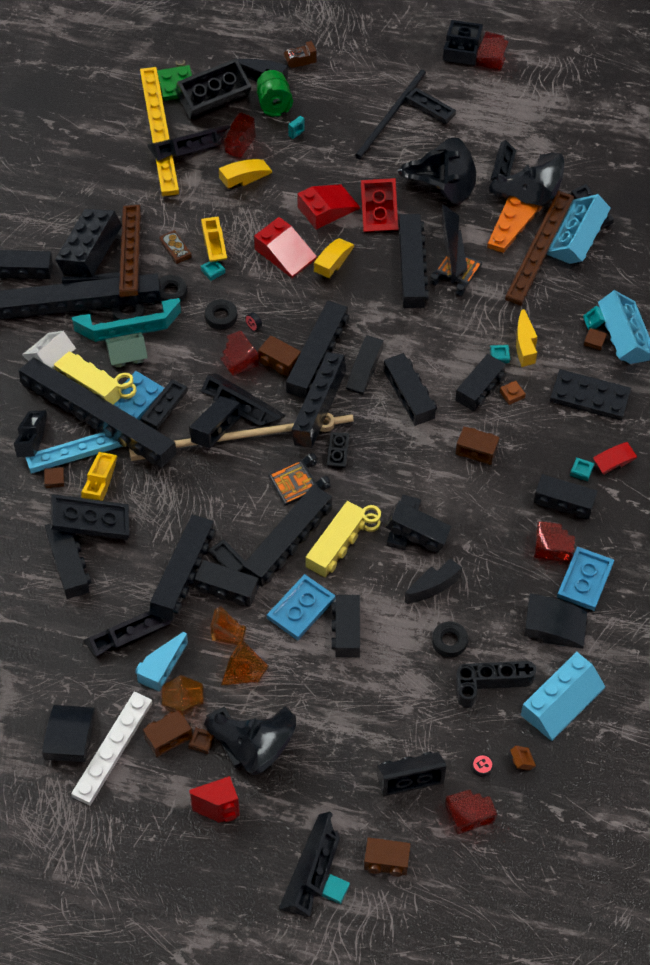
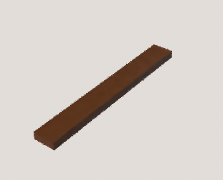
[505,191,574,306]
[119,205,141,297]

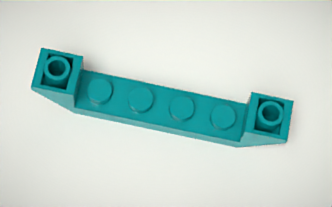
[72,298,181,342]

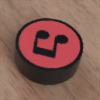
[245,312,262,331]
[472,755,493,777]

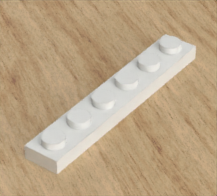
[71,692,153,806]

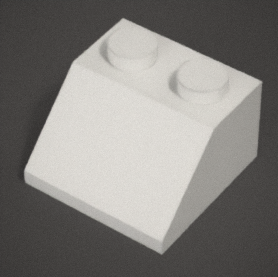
[22,331,76,370]

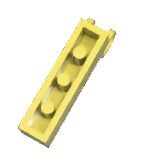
[54,351,137,404]
[306,501,381,578]

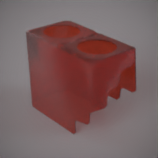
[476,31,509,70]
[224,113,256,158]
[221,330,259,376]
[534,521,575,562]
[445,790,497,834]

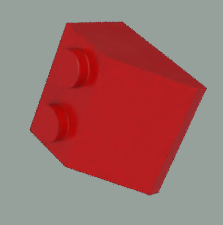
[189,776,240,823]

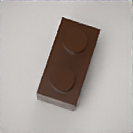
[258,335,301,377]
[455,426,500,465]
[143,710,192,758]
[364,837,411,877]

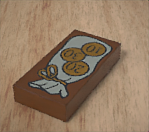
[159,230,192,264]

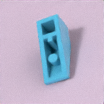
[136,632,188,692]

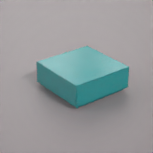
[288,116,305,139]
[201,261,225,281]
[583,306,605,330]
[490,345,510,363]
[570,457,595,482]
[321,874,350,904]

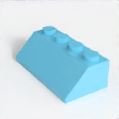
[547,194,611,264]
[598,290,650,364]
[521,652,606,741]

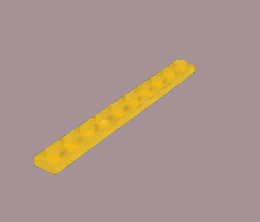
[140,67,179,196]

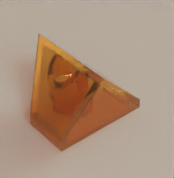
[210,606,246,645]
[221,640,269,685]
[162,675,203,711]

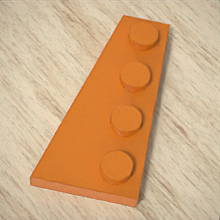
[487,196,542,253]

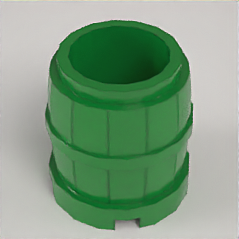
[257,70,293,116]

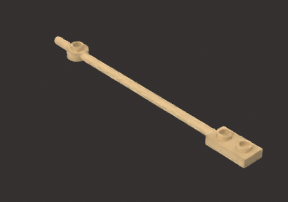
[129,413,354,461]

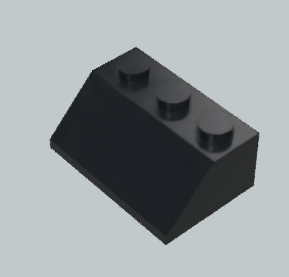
[377,752,446,797]

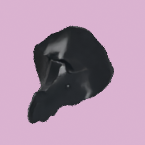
[398,137,476,205]
[489,152,564,207]
[204,706,296,775]

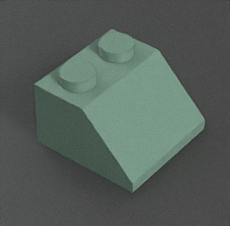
[105,332,148,367]

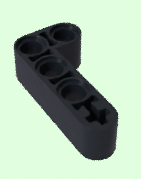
[456,661,536,708]

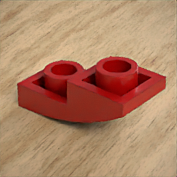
[593,442,637,475]

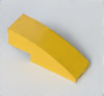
[219,159,272,188]
[201,217,227,262]
[314,238,354,278]
[516,309,537,367]
[81,452,117,501]

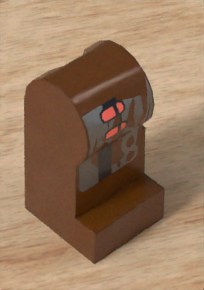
[284,41,317,68]

